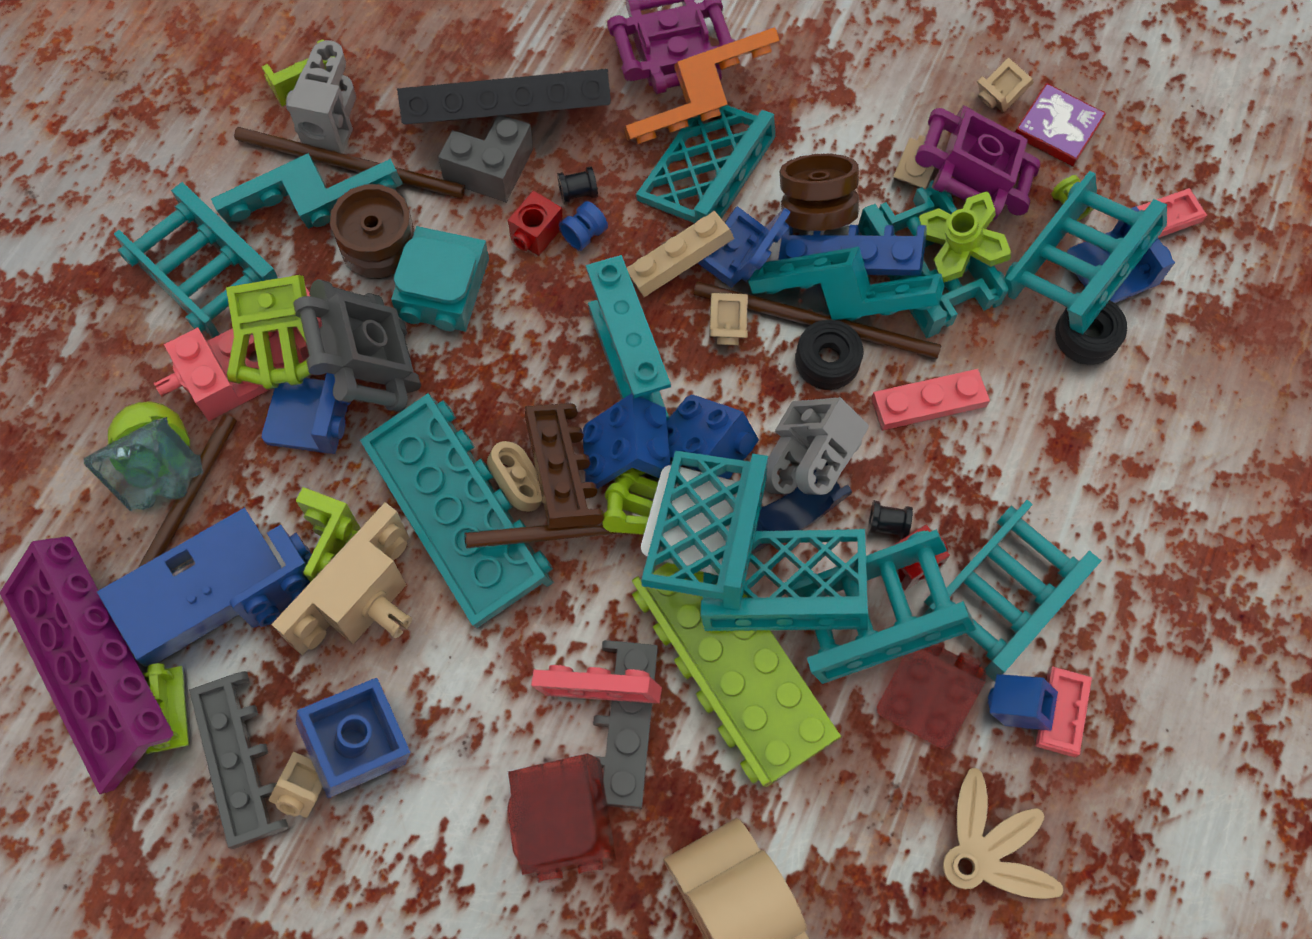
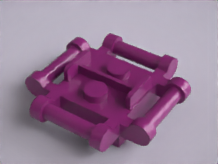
[607,0,735,94]
[915,105,1040,220]

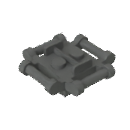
[293,279,421,412]

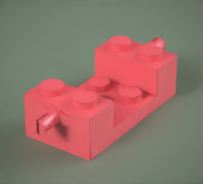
[154,286,322,421]

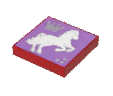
[1015,83,1106,167]

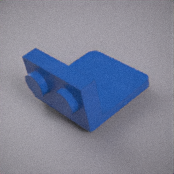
[698,206,791,288]
[1066,206,1175,303]
[262,373,352,454]
[583,393,671,489]
[667,395,759,479]
[229,525,312,628]

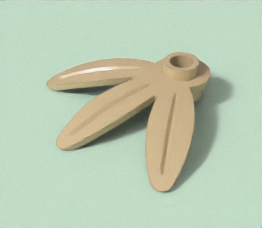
[943,768,1063,899]

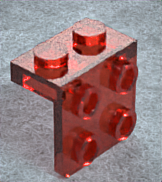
[877,642,986,749]

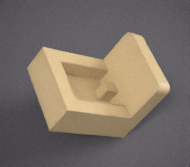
[977,57,1033,113]
[893,135,942,189]
[709,293,748,345]
[268,751,322,818]

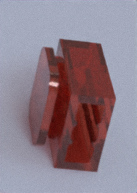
[507,753,616,883]

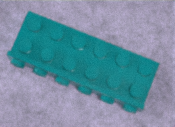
[360,393,554,628]

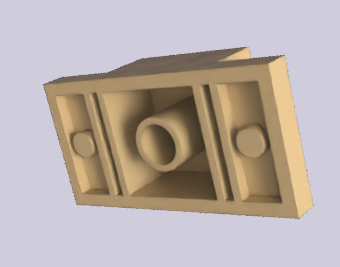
[271,502,412,656]

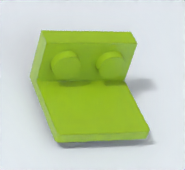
[296,487,361,582]

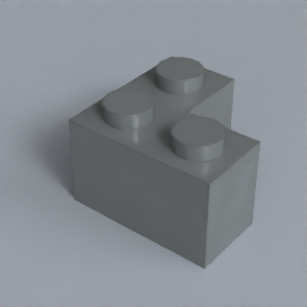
[438,115,533,203]

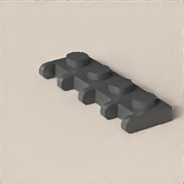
[584,640,658,810]
[189,671,289,850]

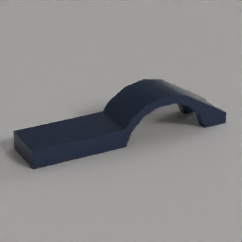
[752,463,852,554]

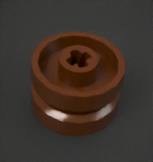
[780,153,859,231]
[330,184,415,278]

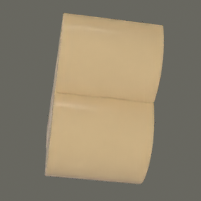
[663,818,809,939]

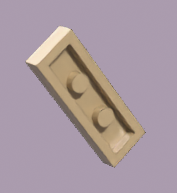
[627,211,735,297]

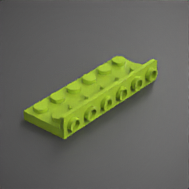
[631,562,842,787]

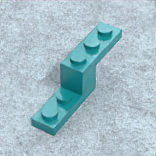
[211,153,403,229]
[748,247,944,320]

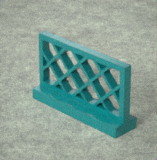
[636,105,776,223]
[641,450,768,610]
[700,529,868,631]

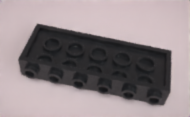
[397,69,611,124]

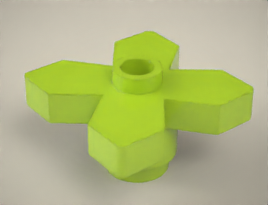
[919,192,1011,283]

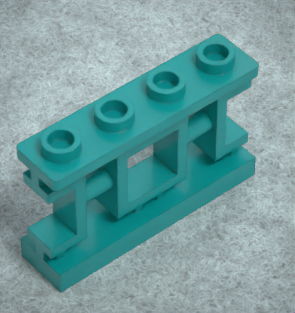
[858,180,1009,338]

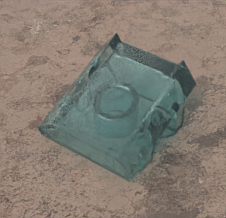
[84,417,203,511]

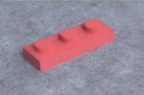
[871,369,990,431]
[531,665,662,704]

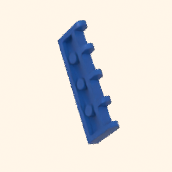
[778,225,927,276]

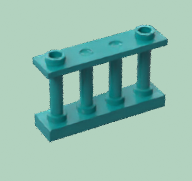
[1005,171,1167,335]
[113,182,278,338]
[586,255,671,420]
[923,500,1102,682]
[790,529,976,684]

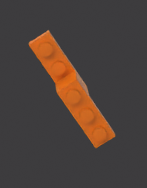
[623,27,780,144]

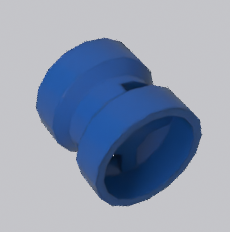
[559,201,608,251]

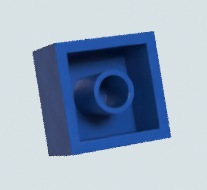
[296,677,411,799]

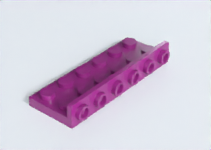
[0,536,174,795]

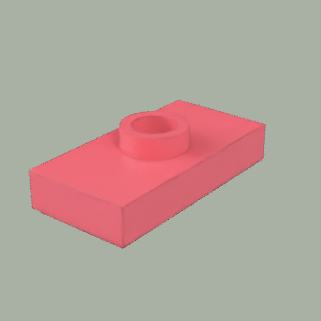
[1137,188,1207,238]
[1035,666,1092,757]

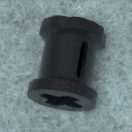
[557,166,598,204]
[868,500,913,540]

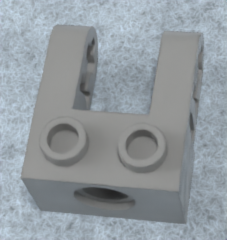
[286,40,356,153]
[765,397,869,495]

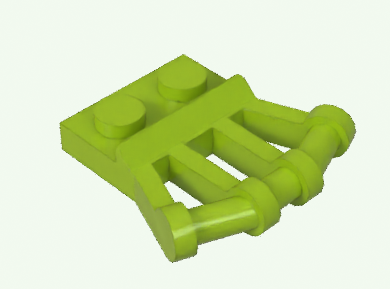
[226,275,311,389]
[603,468,660,534]

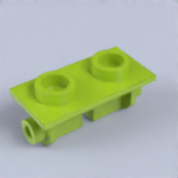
[142,663,189,754]

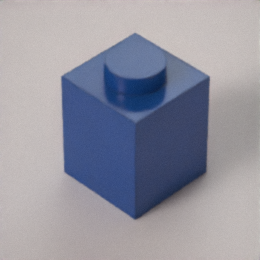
[988,674,1058,731]

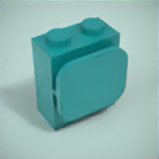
[391,226,489,332]

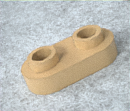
[487,441,543,512]

